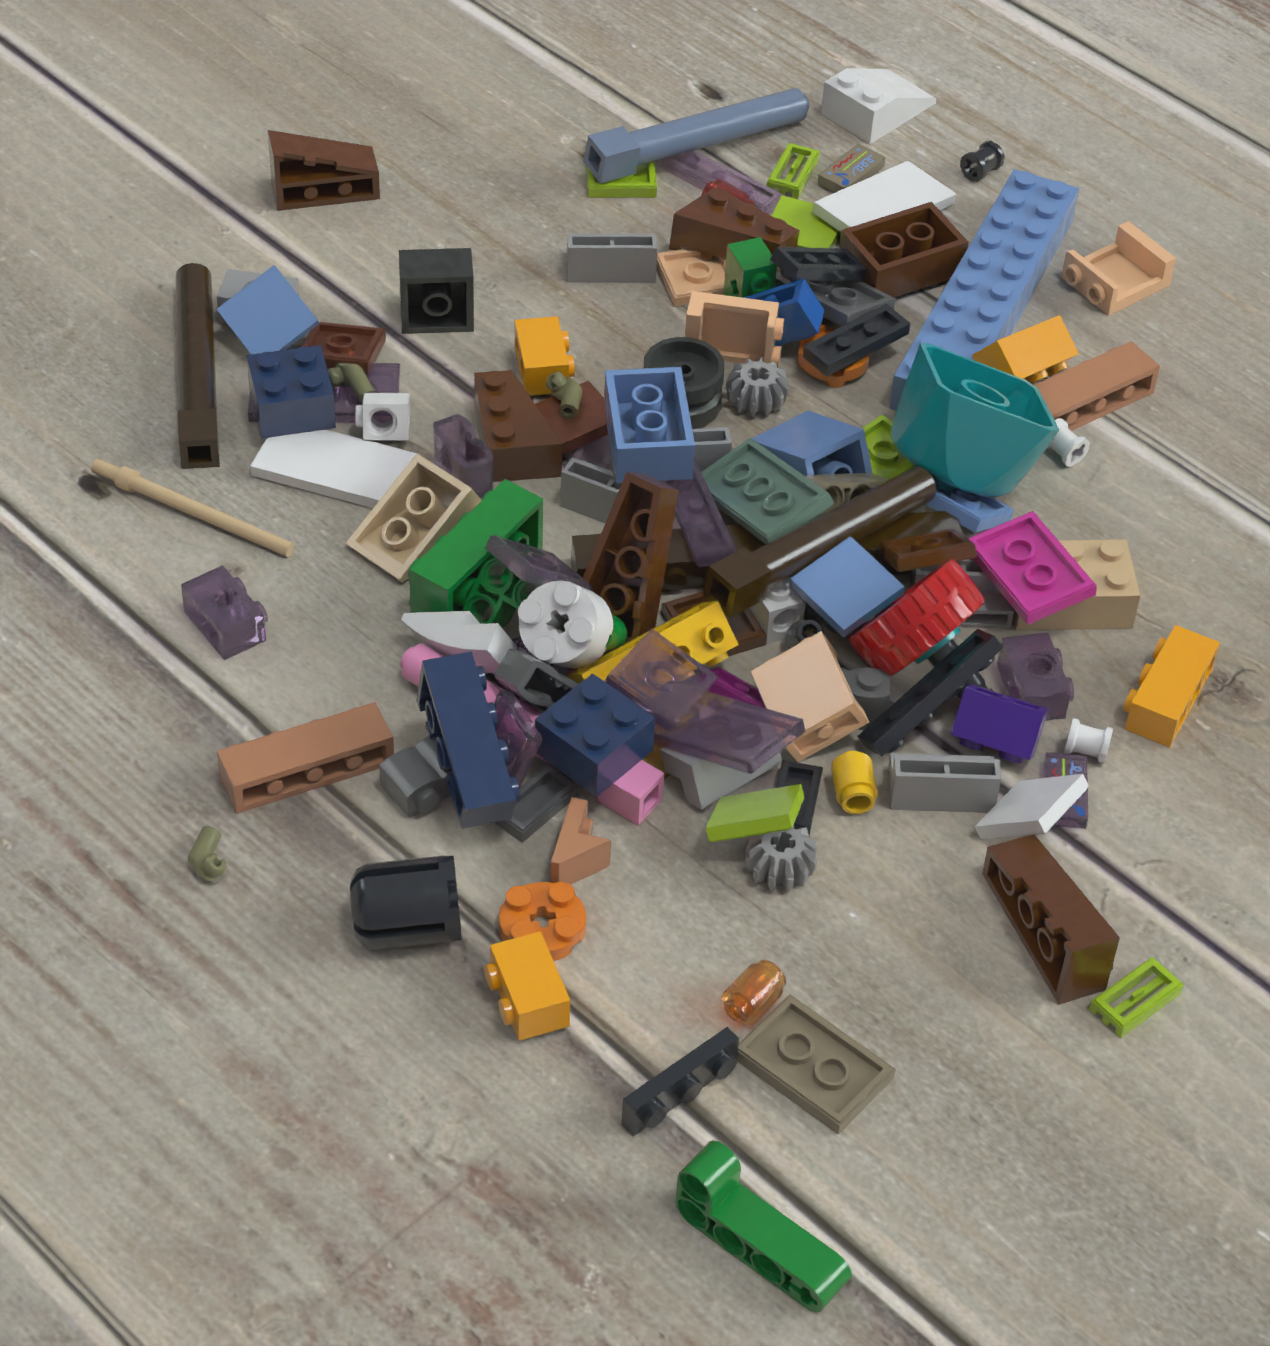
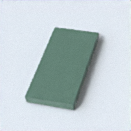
[690,438,834,544]

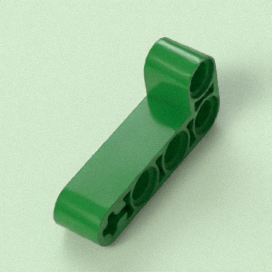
[463,558,627,652]
[675,1140,852,1312]

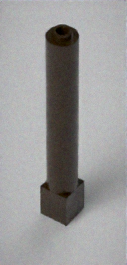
[175,263,220,469]
[703,466,936,618]

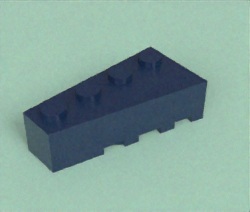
[416,651,520,829]

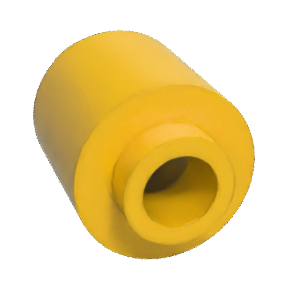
[831,751,878,814]

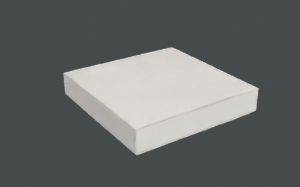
[975,774,1089,839]

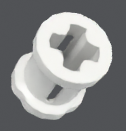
[1046,418,1090,467]
[1064,718,1113,764]

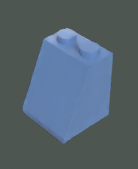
[752,411,873,520]

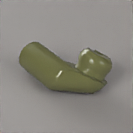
[328,363,375,402]
[546,372,582,419]
[188,826,226,882]

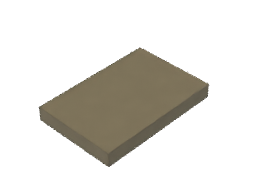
[737,994,896,1135]

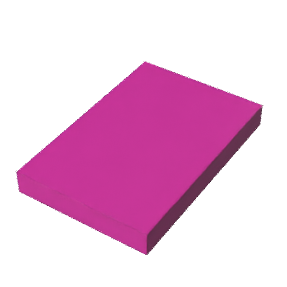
[968,511,1097,625]

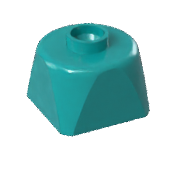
[891,343,1059,497]

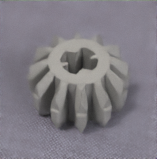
[726,357,789,417]
[745,825,817,893]

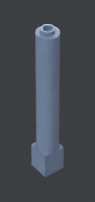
[583,88,809,183]

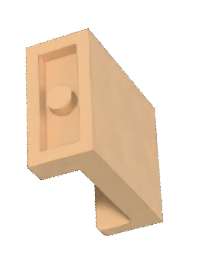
[1061,221,1176,316]
[685,291,784,368]
[751,631,870,762]

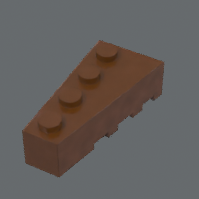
[567,472,679,644]
[982,835,1120,1005]

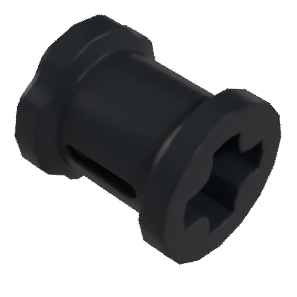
[960,140,1005,182]

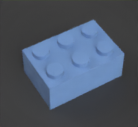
[604,367,695,483]

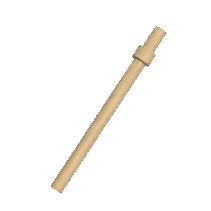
[91,458,295,557]

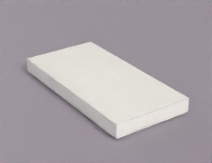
[812,161,957,232]
[250,430,420,508]

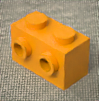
[514,316,575,396]
[484,931,570,1041]

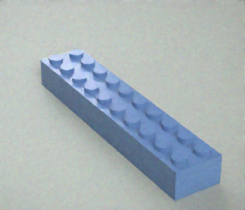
[890,169,1079,410]

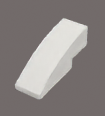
[401,611,517,673]

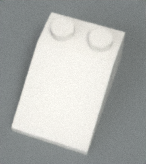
[821,68,936,144]

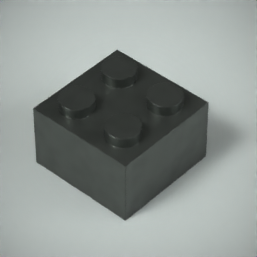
[399,248,474,334]

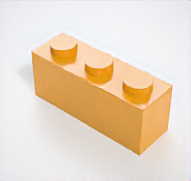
[971,315,1079,384]
[1123,625,1220,748]

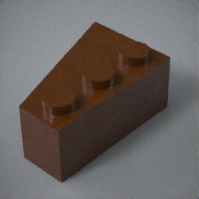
[268,130,380,211]
[669,187,800,272]
[474,370,563,483]

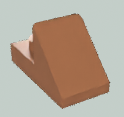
[550,797,611,885]

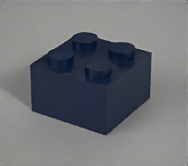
[247,345,336,439]
[534,674,655,797]

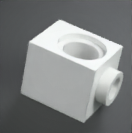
[356,393,410,440]
[750,577,806,645]

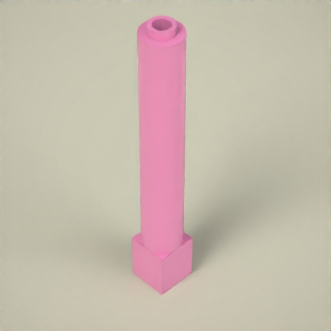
[400,643,664,825]

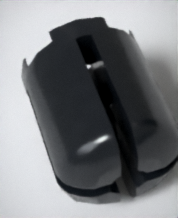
[350,855,462,951]

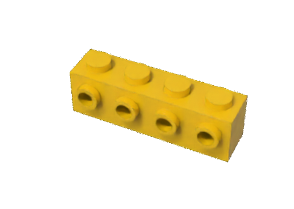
[568,601,738,704]

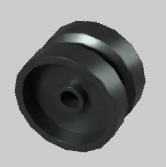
[643,337,724,429]

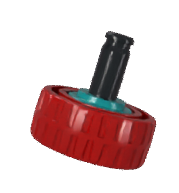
[849,559,993,700]

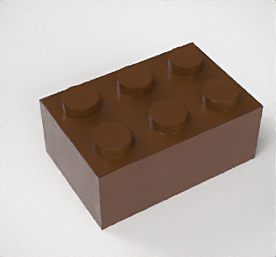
[839,202,969,298]

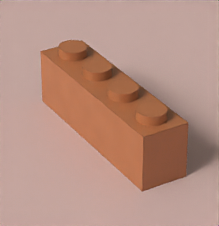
[1034,341,1160,431]
[217,702,394,814]

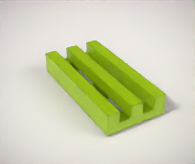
[766,143,820,199]
[1089,957,1184,1038]

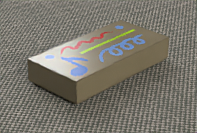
[818,143,885,193]

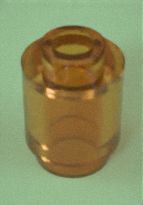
[722,960,786,1025]

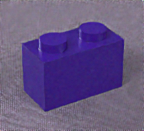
[951,684,1049,763]

